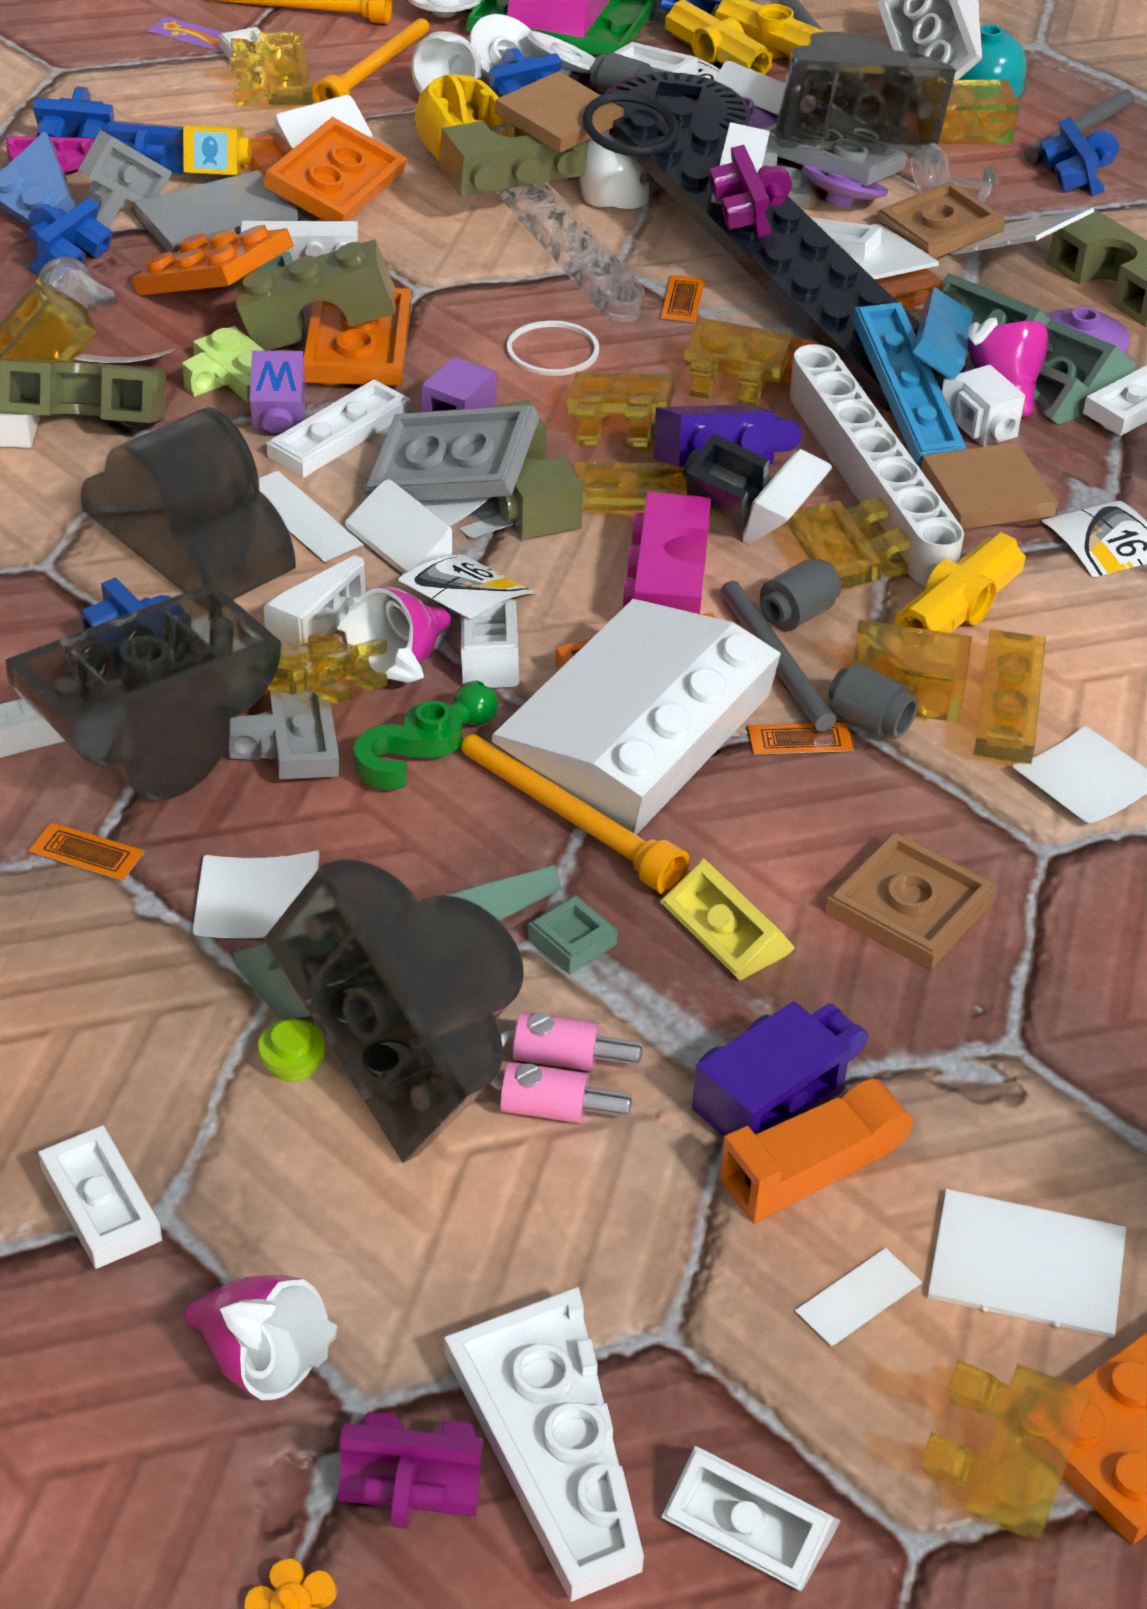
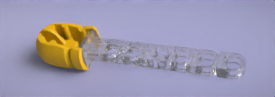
[415,74,645,322]

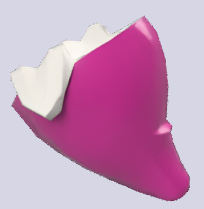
[967,317,1049,417]
[336,586,451,683]
[184,1275,338,1400]

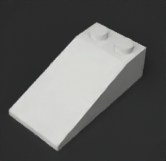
[877,0,982,114]

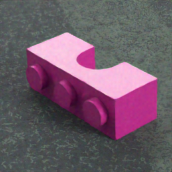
[623,492,711,614]

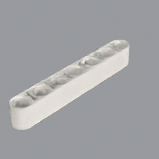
[789,344,964,587]

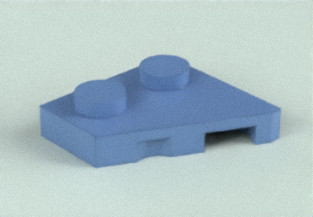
[0,132,76,228]

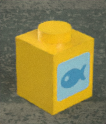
[183,123,252,175]

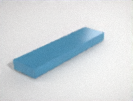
[912,287,973,380]
[852,302,967,466]

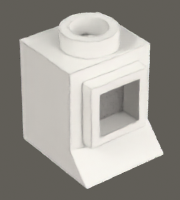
[942,365,1025,447]

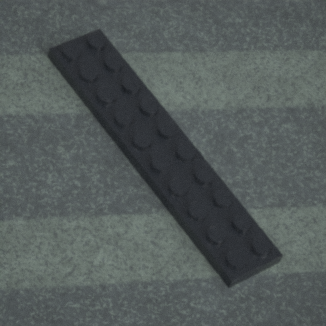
[609,96,965,411]

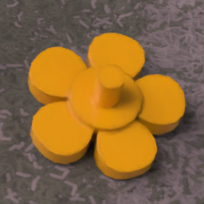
[244,1559,337,1609]

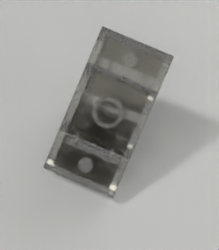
[774,32,956,155]
[81,407,296,612]
[5,582,281,800]
[264,860,524,1163]

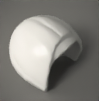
[411,31,482,94]

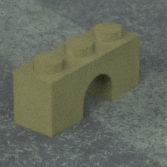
[439,121,588,197]
[1047,209,1147,327]
[236,239,396,351]
[0,357,166,423]
[486,400,583,540]

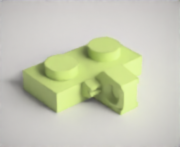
[182,326,265,403]

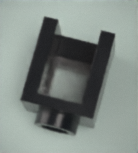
[683,433,769,531]

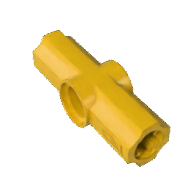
[665,0,773,75]
[715,0,834,70]
[894,532,1026,653]

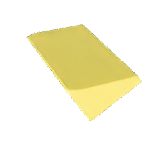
[660,858,795,981]

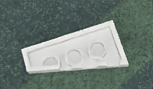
[444,1287,644,1602]

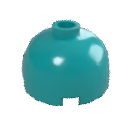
[952,24,1026,104]

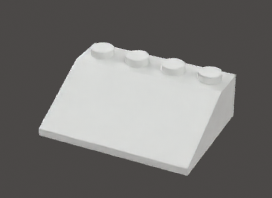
[492,599,781,835]

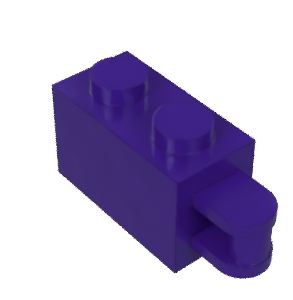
[654,405,802,467]
[692,1001,868,1137]

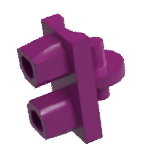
[709,144,793,238]
[338,1411,483,1529]

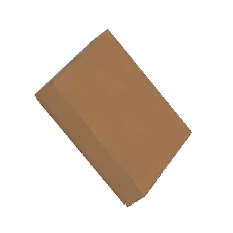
[495,71,624,153]
[877,181,1004,259]
[921,442,1058,530]
[825,831,998,971]

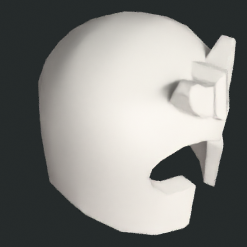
[579,130,649,209]

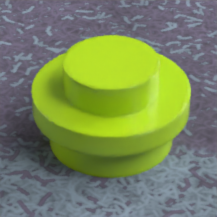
[258,1019,326,1082]

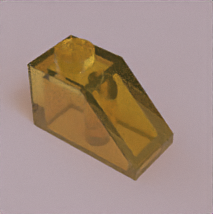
[0,278,96,361]
[852,620,972,723]

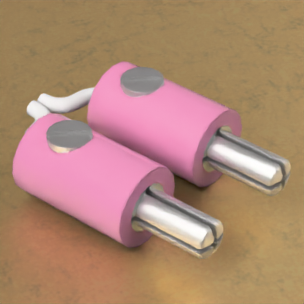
[477,1011,643,1124]

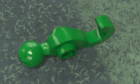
[354,680,499,790]

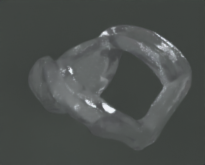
[911,143,999,204]
[38,256,117,321]

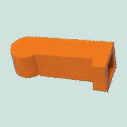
[719,1079,913,1224]

